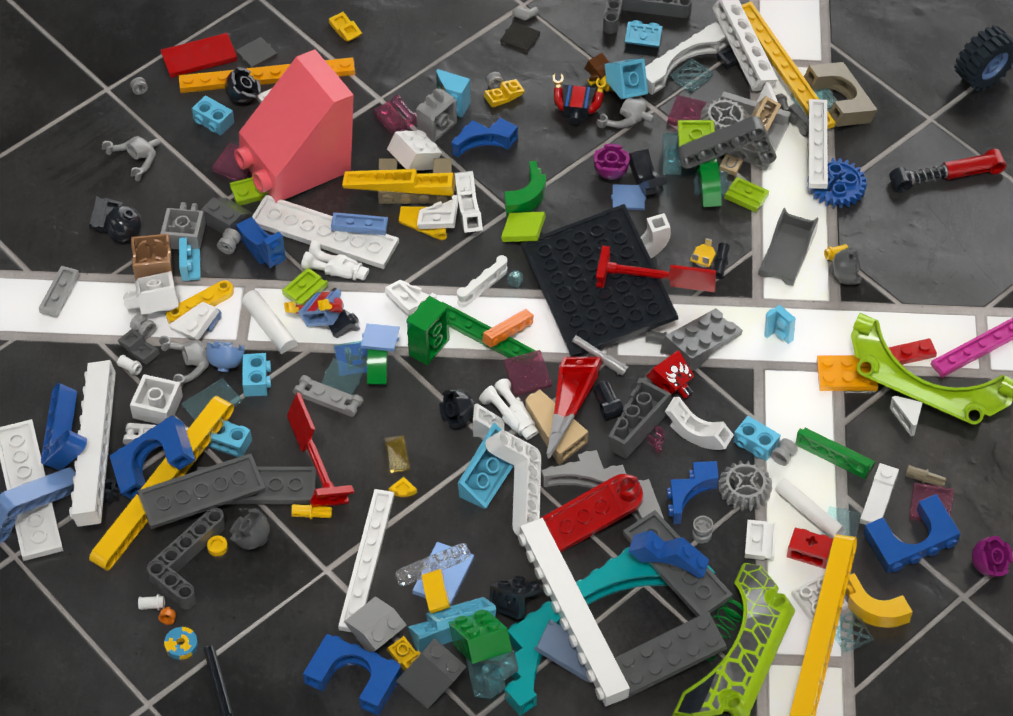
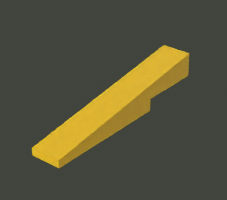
[342,169,455,196]

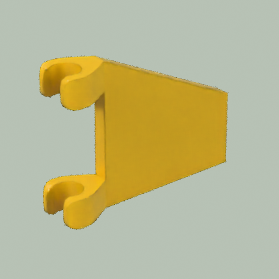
[399,206,447,240]

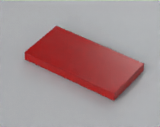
[161,33,237,78]

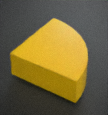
[389,477,417,497]

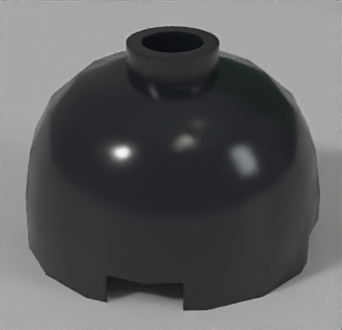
[225,67,261,104]
[104,205,143,243]
[439,389,475,428]

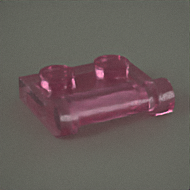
[374,95,417,136]

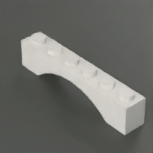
[645,22,729,95]

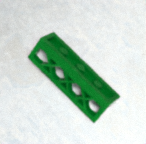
[795,427,875,480]

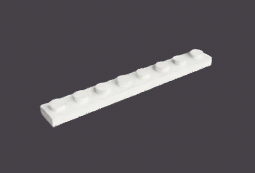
[338,489,394,632]

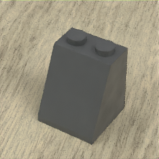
[395,638,466,709]

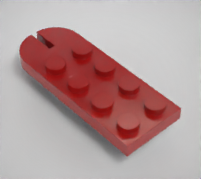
[540,474,644,553]

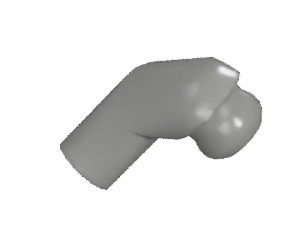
[512,7,539,21]

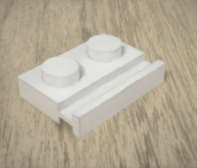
[745,520,777,561]

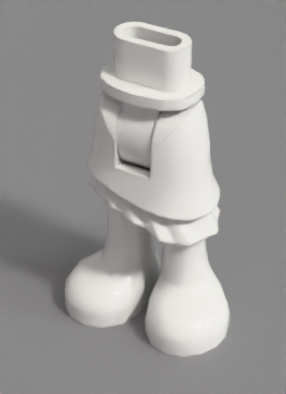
[301,239,369,280]
[479,379,539,440]

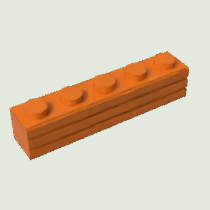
[482,309,534,348]

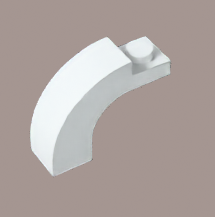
[454,171,483,233]
[641,213,671,258]
[665,397,734,450]

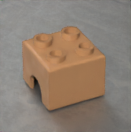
[131,234,173,281]

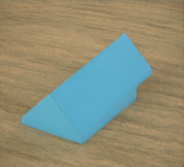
[458,423,514,509]
[408,597,496,652]

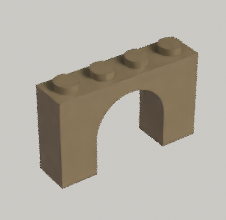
[804,62,877,126]
[378,158,452,204]

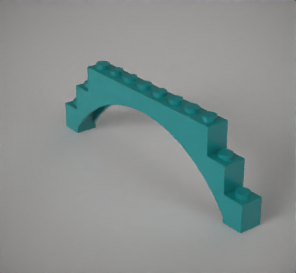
[505,547,715,716]

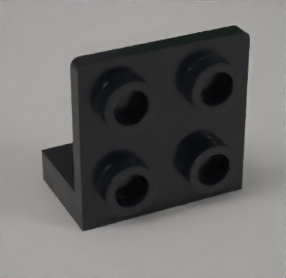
[489,576,544,619]

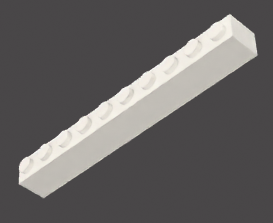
[69,360,116,527]
[518,518,630,706]

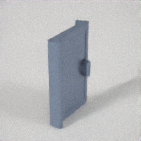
[534,620,589,682]

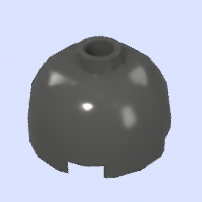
[830,247,862,285]
[230,509,270,550]

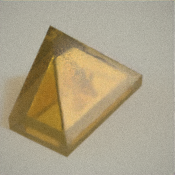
[385,435,410,472]

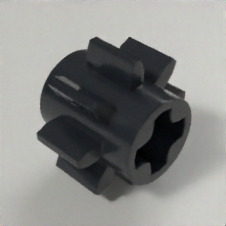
[103,478,120,504]

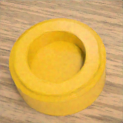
[207,536,228,557]

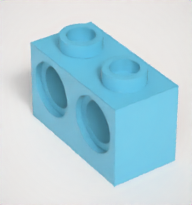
[192,95,235,135]
[243,353,271,397]
[734,416,781,461]
[208,421,252,457]

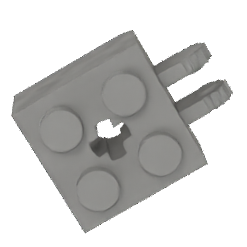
[416,88,457,142]
[161,202,206,249]

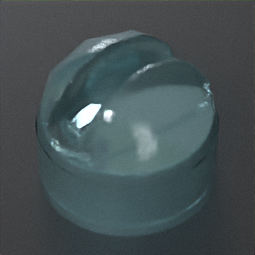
[507,271,523,287]

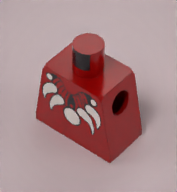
[646,350,694,399]

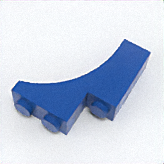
[236,217,286,268]

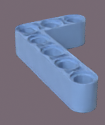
[0,467,76,543]

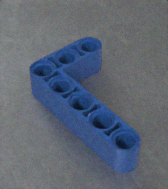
[41,383,87,471]

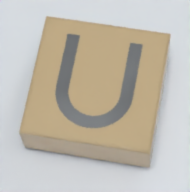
[719,154,743,176]

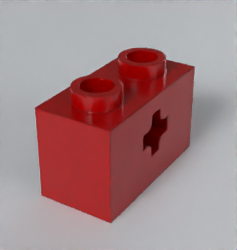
[787,527,833,569]

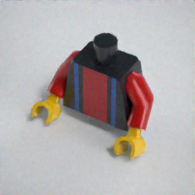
[553,74,607,125]

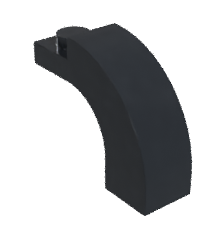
[629,149,667,195]

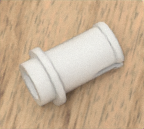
[117,355,142,375]
[138,594,165,611]

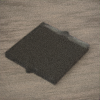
[500,21,540,52]

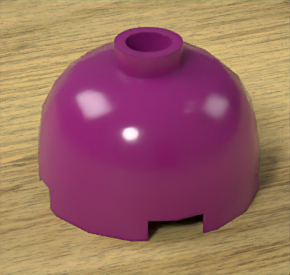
[593,144,630,180]
[972,536,1013,577]

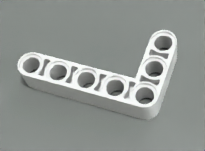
[485,430,541,536]

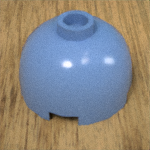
[206,341,245,372]

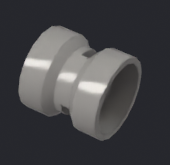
[217,228,241,254]
[130,313,157,339]
[771,438,798,466]
[692,516,713,543]

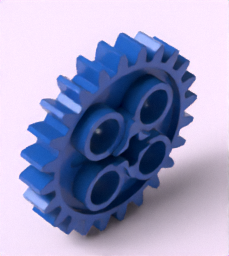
[807,158,867,208]

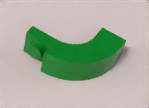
[695,158,722,207]
[504,161,546,217]
[367,349,388,384]

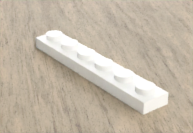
[809,99,828,189]

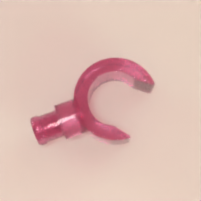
[647,426,665,453]

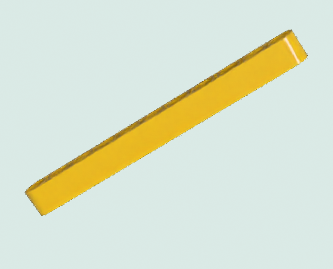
[89,396,234,571]
[790,534,857,716]

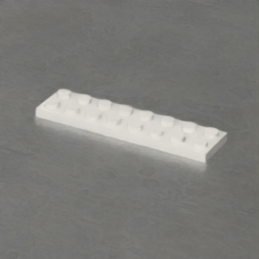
[252,195,399,269]
[0,419,63,561]

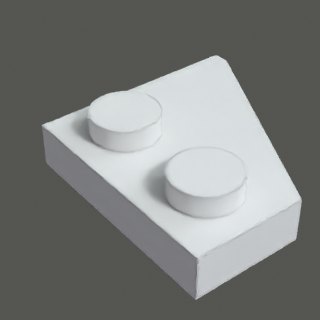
[417,195,459,229]
[385,280,437,315]
[169,302,219,340]

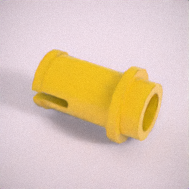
[824,244,848,261]

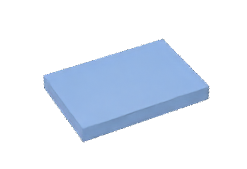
[413,542,474,606]

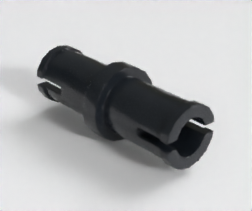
[713,242,730,279]

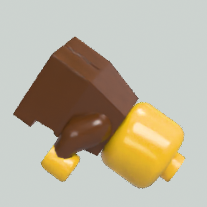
[584,53,614,92]

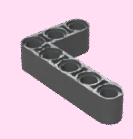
[603,0,692,34]
[678,116,777,168]
[147,508,226,609]

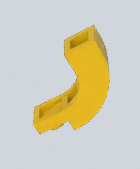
[846,573,912,628]

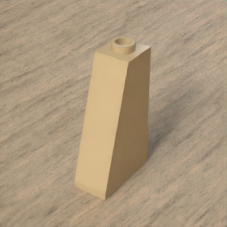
[525,389,588,465]

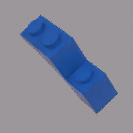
[451,118,518,157]
[667,461,719,524]
[628,530,709,578]

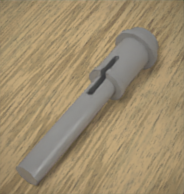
[572,335,628,376]

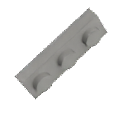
[38,266,79,317]

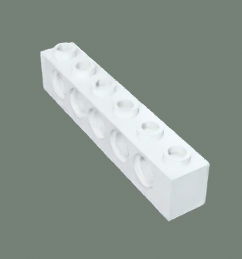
[712,0,778,91]

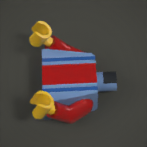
[284,288,344,327]

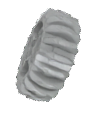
[700,97,749,131]
[718,460,773,512]

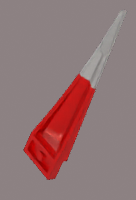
[547,357,602,459]

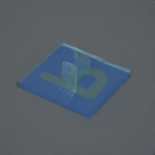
[333,341,368,377]

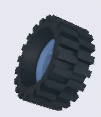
[954,26,1013,91]

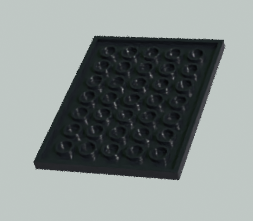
[521,204,679,357]

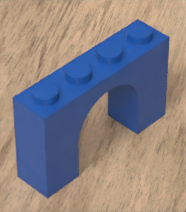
[110,416,195,500]
[863,494,961,573]
[303,634,402,716]

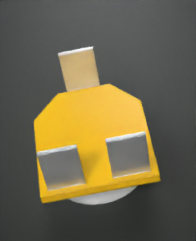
[690,238,716,267]

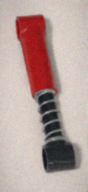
[889,149,1007,193]

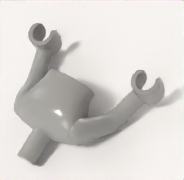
[597,97,654,128]
[102,136,160,181]
[159,336,209,388]

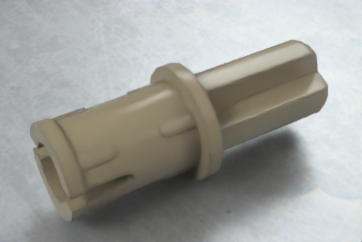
[905,465,946,488]

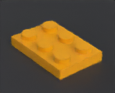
[816,355,878,391]

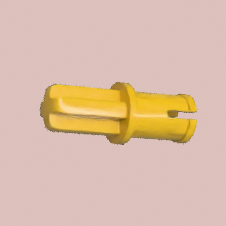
[292,504,332,520]

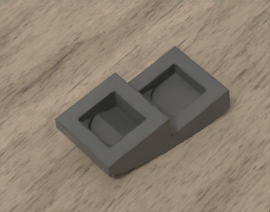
[118,329,160,365]

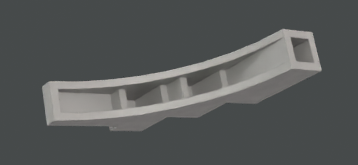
[542,450,664,521]

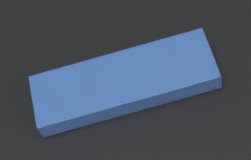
[331,212,388,235]

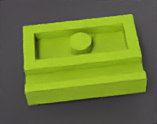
[230,177,270,205]
[724,177,769,213]
[282,268,328,305]

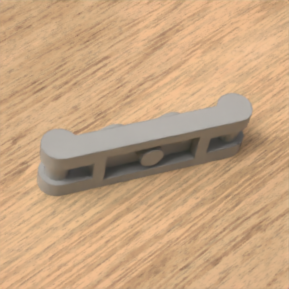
[293,375,364,417]

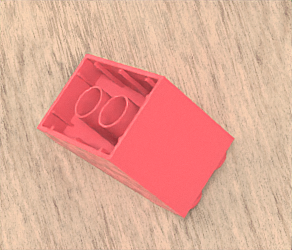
[234,49,354,203]

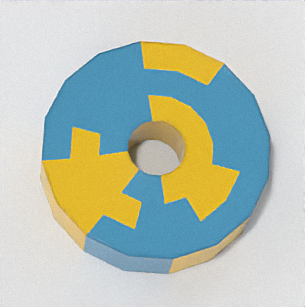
[164,627,198,660]

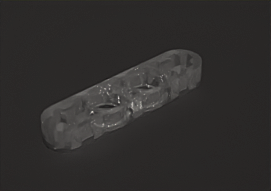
[394,543,471,586]

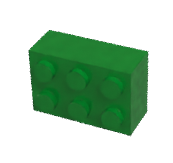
[406,295,450,366]
[448,610,512,664]

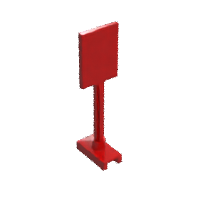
[596,246,716,292]
[287,393,354,507]

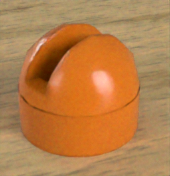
[158,607,176,625]

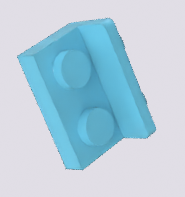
[625,20,663,48]
[179,237,201,281]
[764,304,796,344]

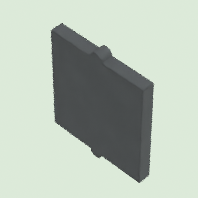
[236,37,277,68]

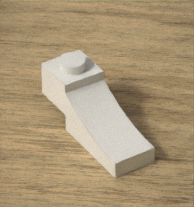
[859,463,899,525]

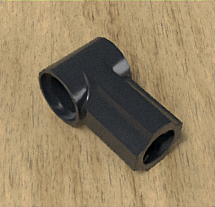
[594,381,623,420]

